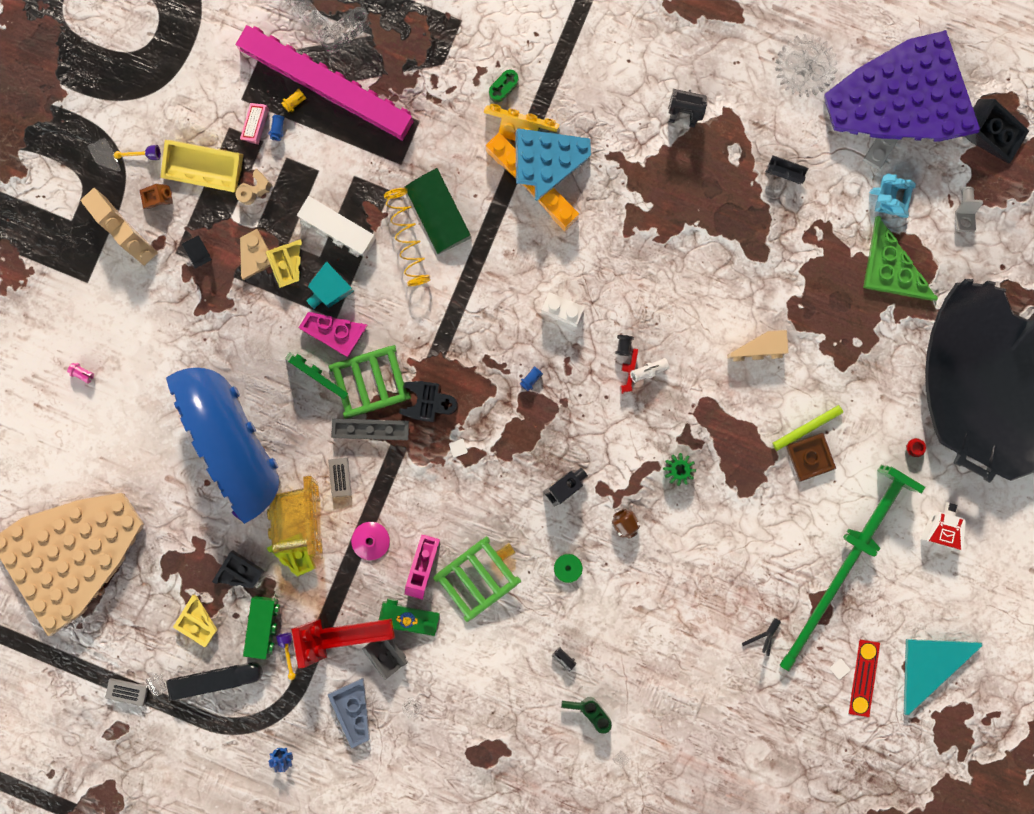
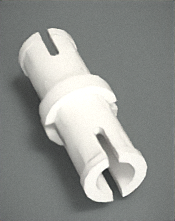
[630,358,669,383]

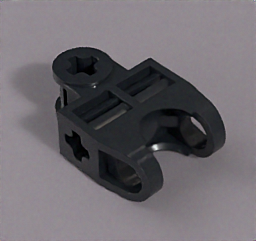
[399,381,458,422]

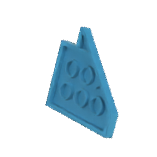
[515,128,591,201]

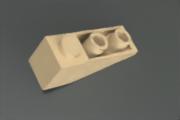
[727,330,789,362]

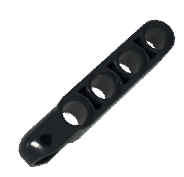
[166,662,263,701]

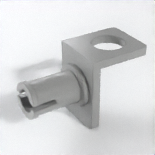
[955,187,983,232]

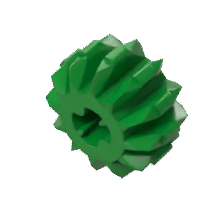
[663,453,696,486]

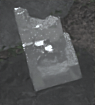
[88,138,121,171]

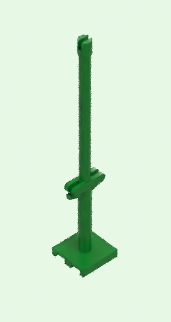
[780,465,926,672]

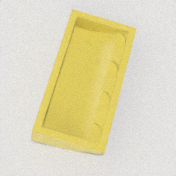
[160,140,244,192]

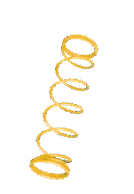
[384,188,431,286]

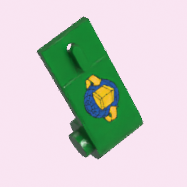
[378,598,440,636]

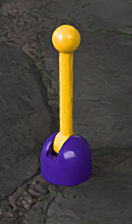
[114,145,161,160]
[276,633,296,680]

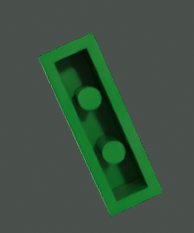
[243,596,280,660]

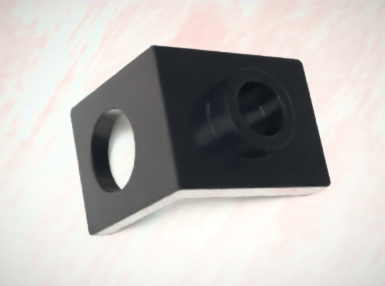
[182,235,212,269]

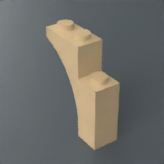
[80,187,158,266]

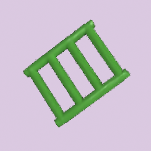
[328,345,411,419]
[433,536,521,622]

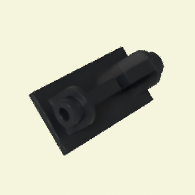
[765,155,809,185]

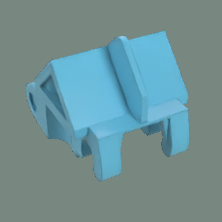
[869,173,916,218]

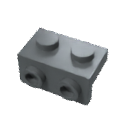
[362,639,408,680]

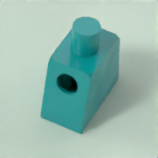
[306,262,354,309]

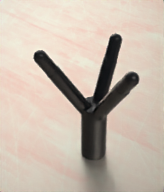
[742,618,781,656]

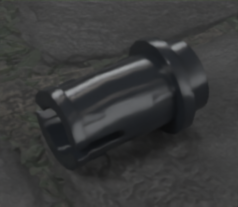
[552,647,577,672]

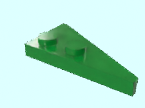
[285,352,348,399]

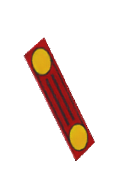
[848,639,880,717]

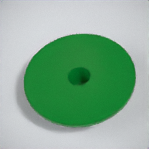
[554,554,583,583]

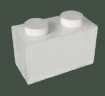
[541,292,584,327]

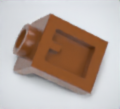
[139,184,173,209]

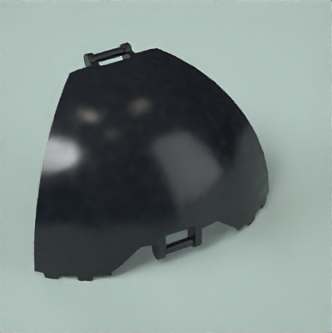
[925,279,1034,483]

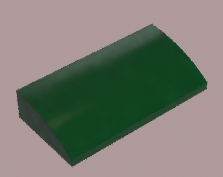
[404,168,471,254]

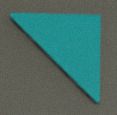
[904,639,982,715]

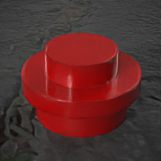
[906,438,926,457]

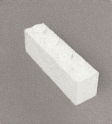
[297,196,376,258]

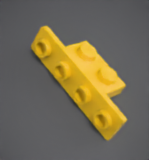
[484,104,560,141]

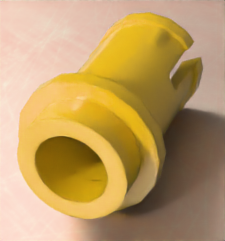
[281,89,306,112]

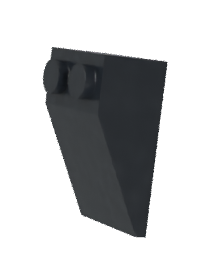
[964,99,1029,163]

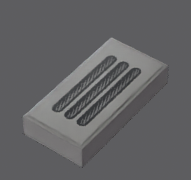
[328,458,352,498]
[105,678,149,707]

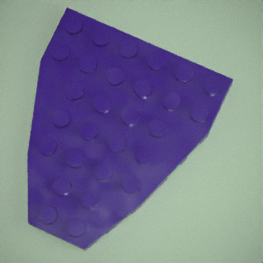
[824,30,980,142]

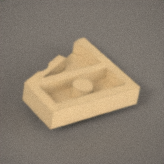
[240,229,271,280]

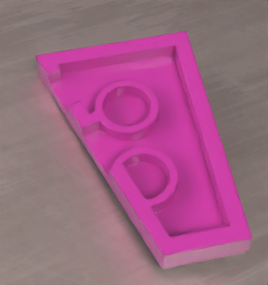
[298,312,368,358]

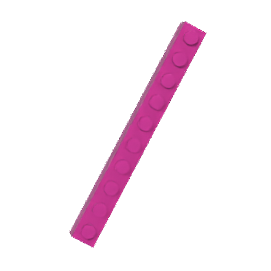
[235,25,414,141]

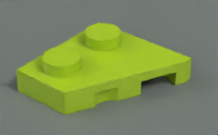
[267,533,316,577]

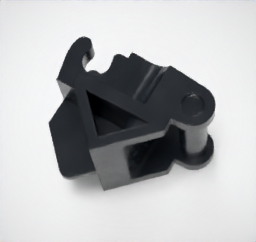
[668,89,707,128]

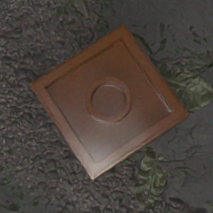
[786,433,837,482]

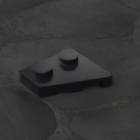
[212,550,265,588]

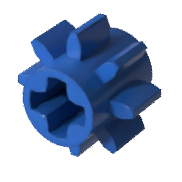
[268,748,293,772]

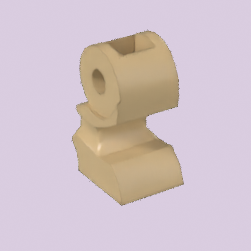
[235,168,273,205]

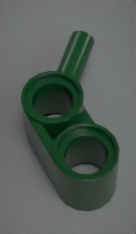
[561,697,612,734]

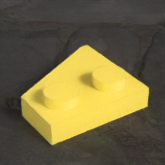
[266,239,302,288]
[173,594,217,648]

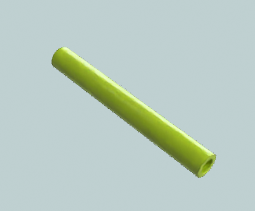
[772,405,843,451]

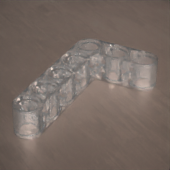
[286,0,370,53]

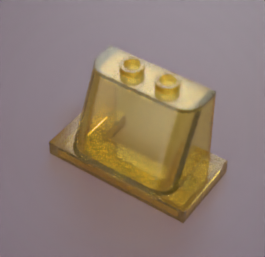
[267,476,323,559]

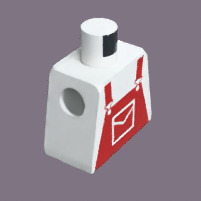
[921,502,966,550]

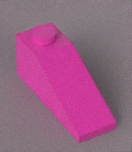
[404,534,440,600]

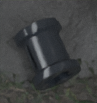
[615,335,634,356]

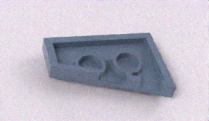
[328,677,370,748]

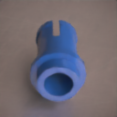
[268,115,285,141]
[520,366,543,391]

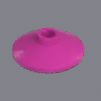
[351,522,390,560]

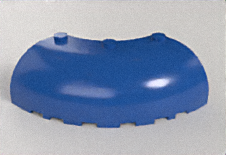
[166,368,279,524]

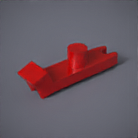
[620,349,638,394]

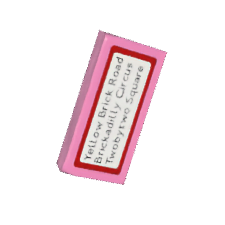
[240,103,269,145]

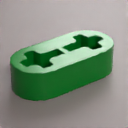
[489,69,519,103]

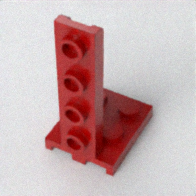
[291,618,395,668]

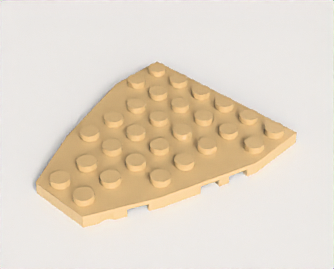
[0,493,144,636]

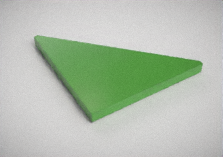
[863,216,938,301]

